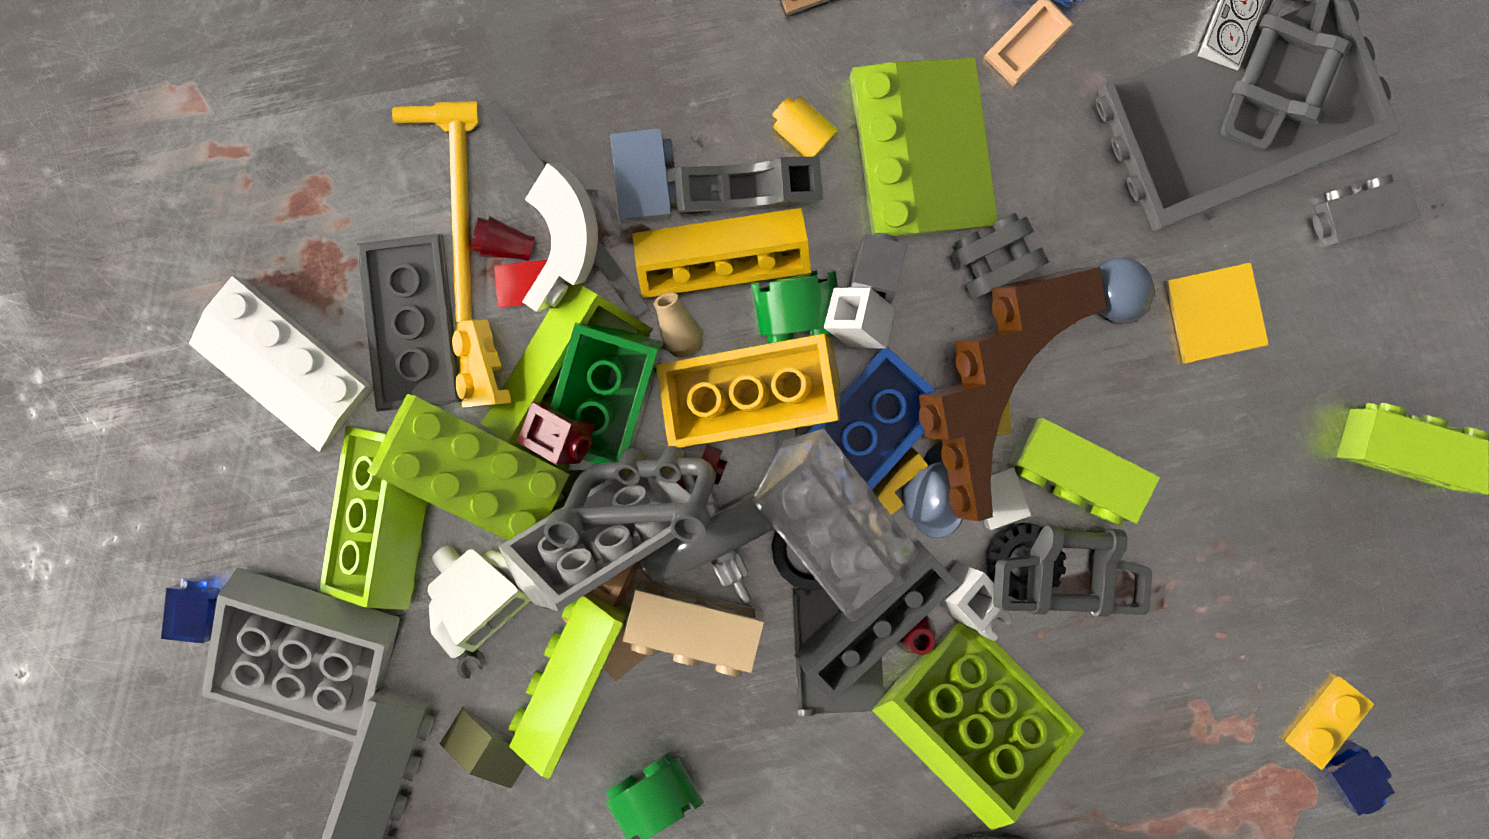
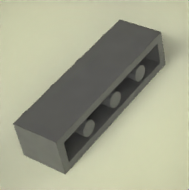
[794,540,960,702]

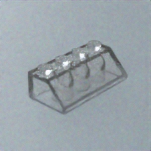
[752,429,919,622]

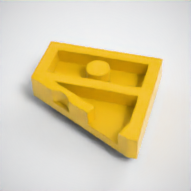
[452,319,511,408]

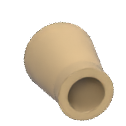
[654,292,703,357]

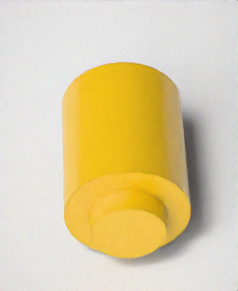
[772,96,839,157]

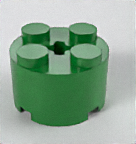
[751,269,838,343]
[605,753,704,839]

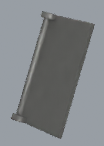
[793,585,884,716]

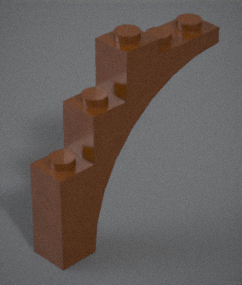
[919,267,1107,521]

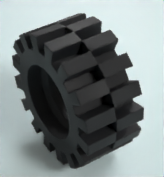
[986,523,1066,601]

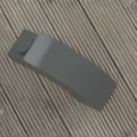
[674,156,823,213]

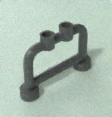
[544,446,716,548]

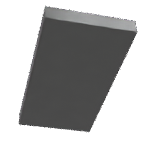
[357,233,462,412]

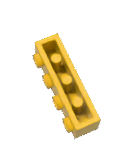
[632,208,811,298]

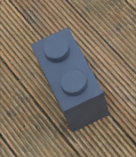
[610,128,677,223]

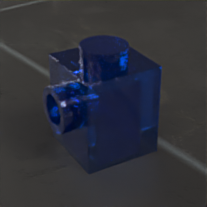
[161,578,220,644]
[1322,743,1395,816]

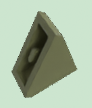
[440,707,527,789]

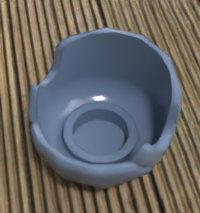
[1099,257,1155,324]

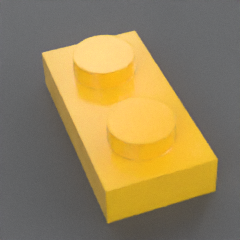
[1285,676,1375,770]

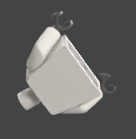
[427,545,549,679]

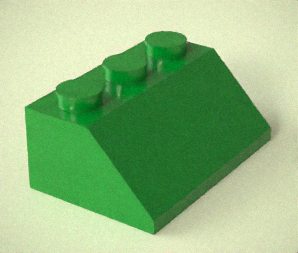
[551,322,664,464]

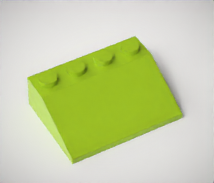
[850,58,998,240]
[872,621,1085,830]

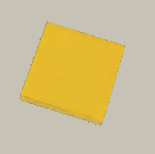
[1165,262,1269,363]

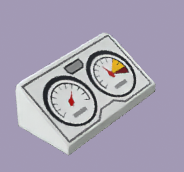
[1198,0,1265,70]

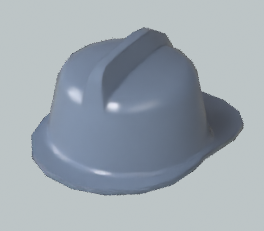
[902,441,963,538]

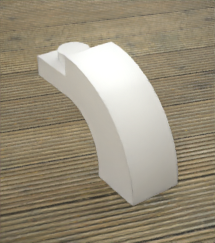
[522,162,598,312]

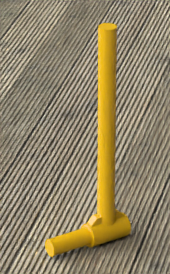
[392,101,480,322]

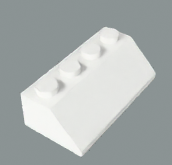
[189,276,373,452]

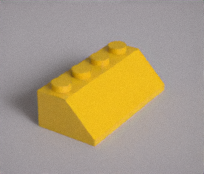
[656,334,840,448]

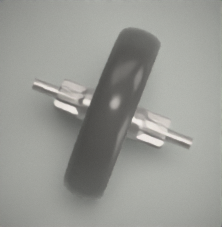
[639,475,790,604]

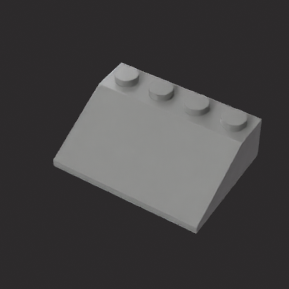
[499,459,711,611]
[202,568,400,742]

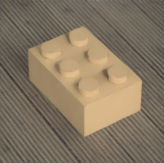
[623,580,764,677]

